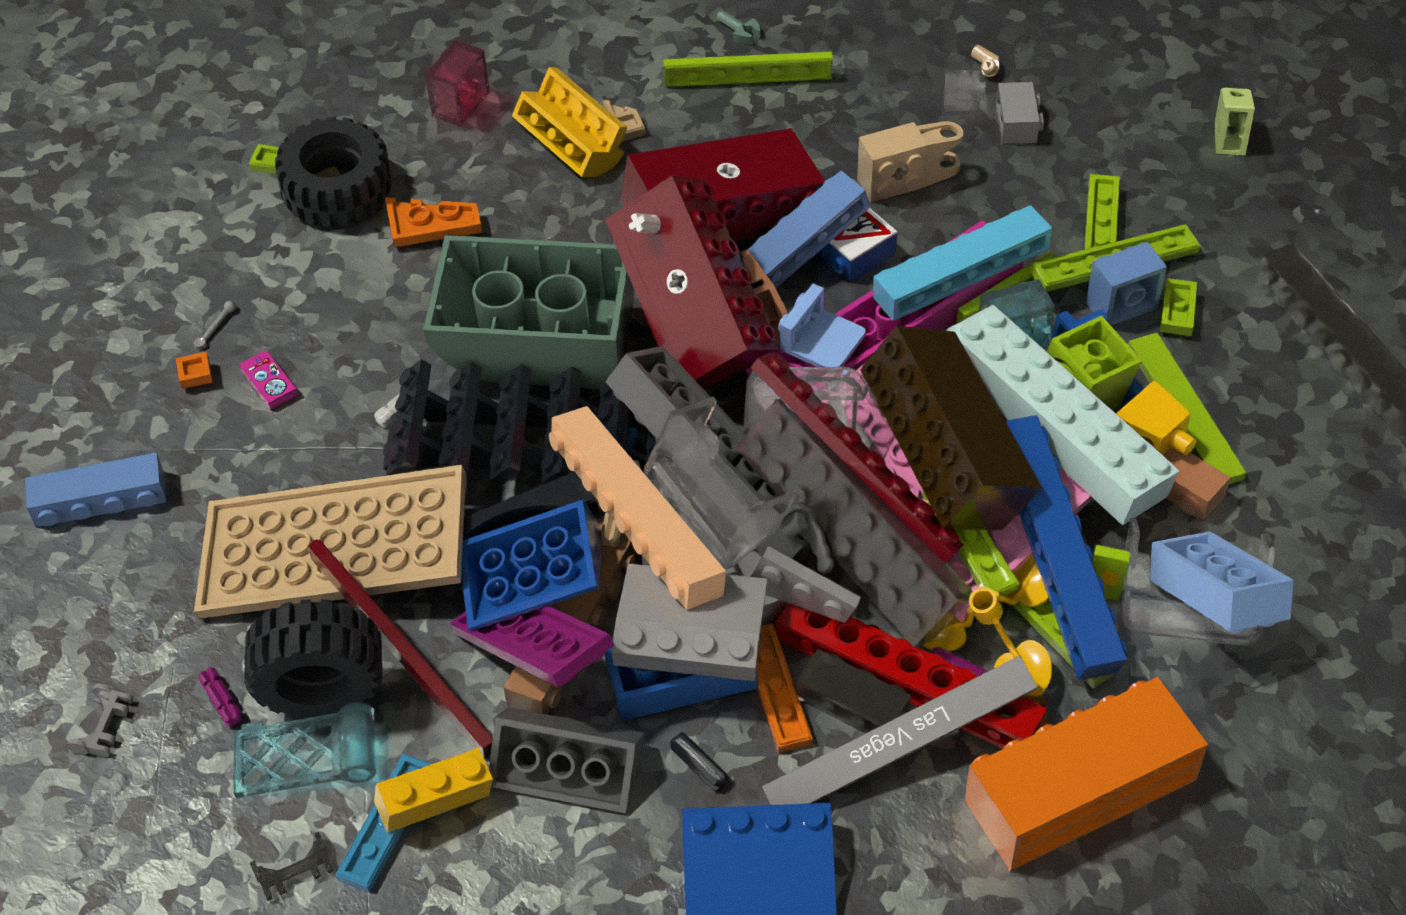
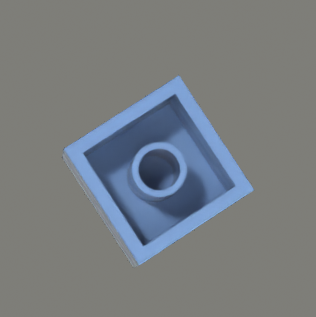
[1086,242,1167,325]

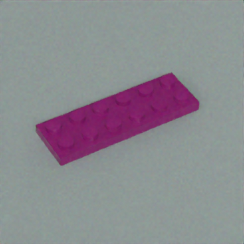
[449,606,614,687]

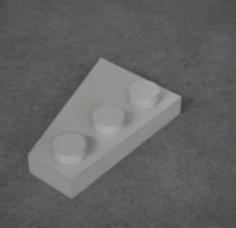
[750,546,861,623]

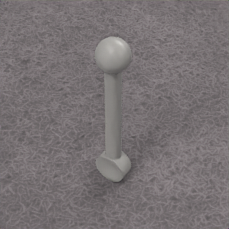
[193,301,236,350]

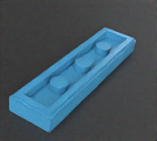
[335,754,431,893]

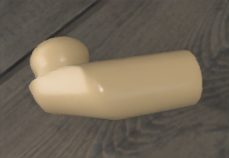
[971,45,1000,77]

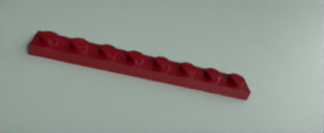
[750,352,964,563]

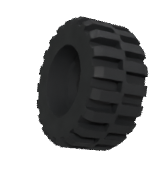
[275,117,391,227]
[244,599,382,719]

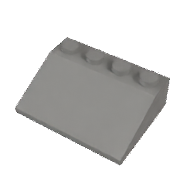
[611,564,767,681]

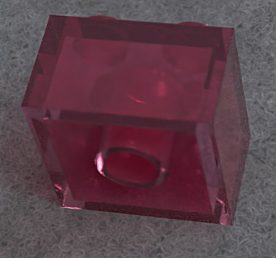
[425,40,490,127]

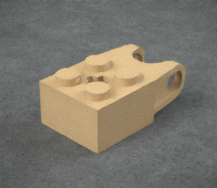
[857,121,964,203]

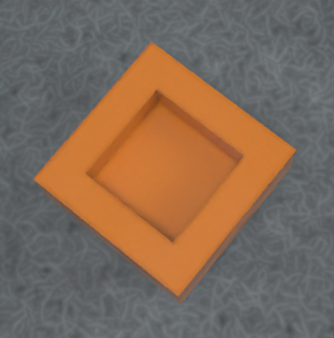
[176,351,213,389]

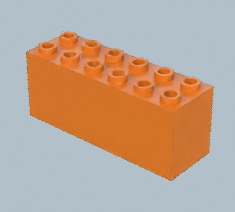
[964,676,1208,871]

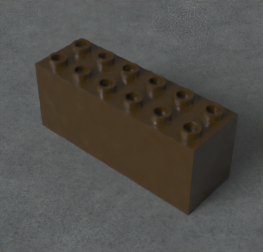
[860,326,1042,530]

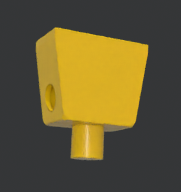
[1116,381,1197,456]

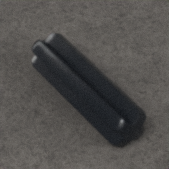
[670,732,728,791]

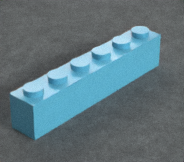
[873,205,1052,321]

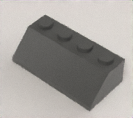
[489,707,645,813]

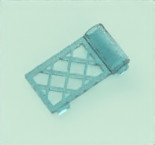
[233,702,376,798]

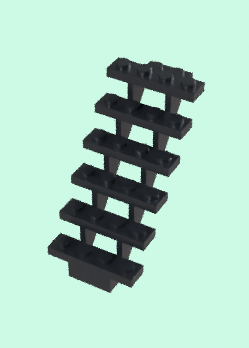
[383,359,685,490]

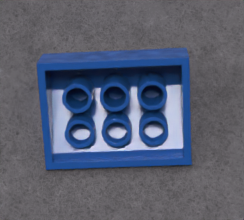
[461,500,602,631]
[682,803,837,915]

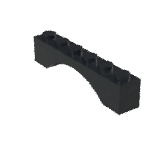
[420,471,606,591]

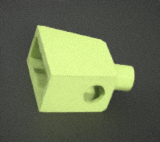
[1215,88,1255,155]

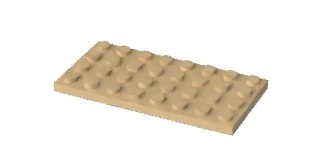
[194,465,466,619]

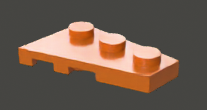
[385,197,482,247]

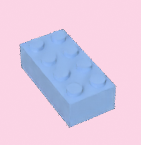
[1150,531,1294,633]

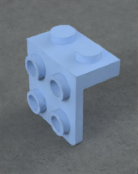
[778,284,865,374]

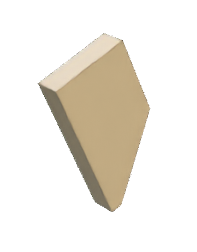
[602,100,646,142]

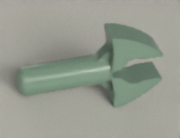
[717,10,761,45]

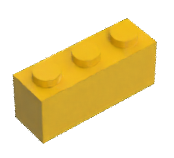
[374,748,493,833]

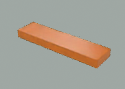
[757,623,813,753]

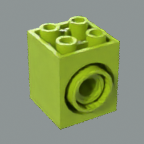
[1047,315,1142,411]

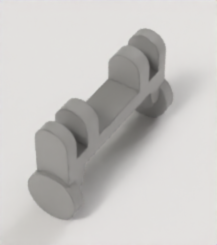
[67,684,134,757]

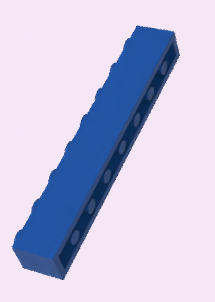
[1005,415,1127,681]

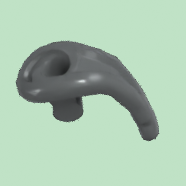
[774,503,834,574]

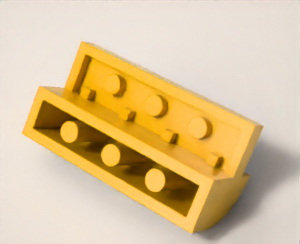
[512,67,628,177]

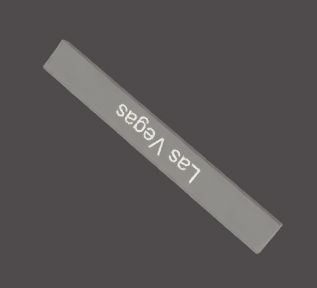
[762,656,1037,805]

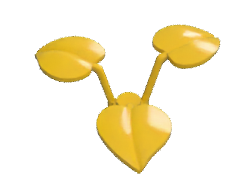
[905,555,1052,697]

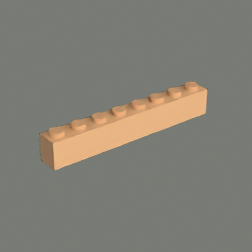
[549,406,726,610]

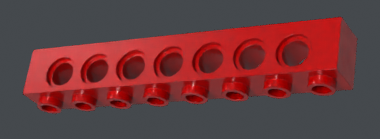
[776,603,1047,749]

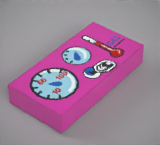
[239,350,298,410]

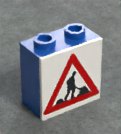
[815,208,897,282]

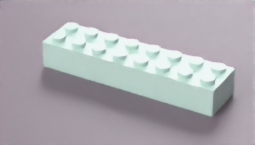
[947,305,1180,525]

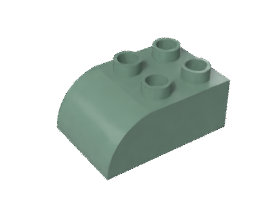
[423,235,635,390]

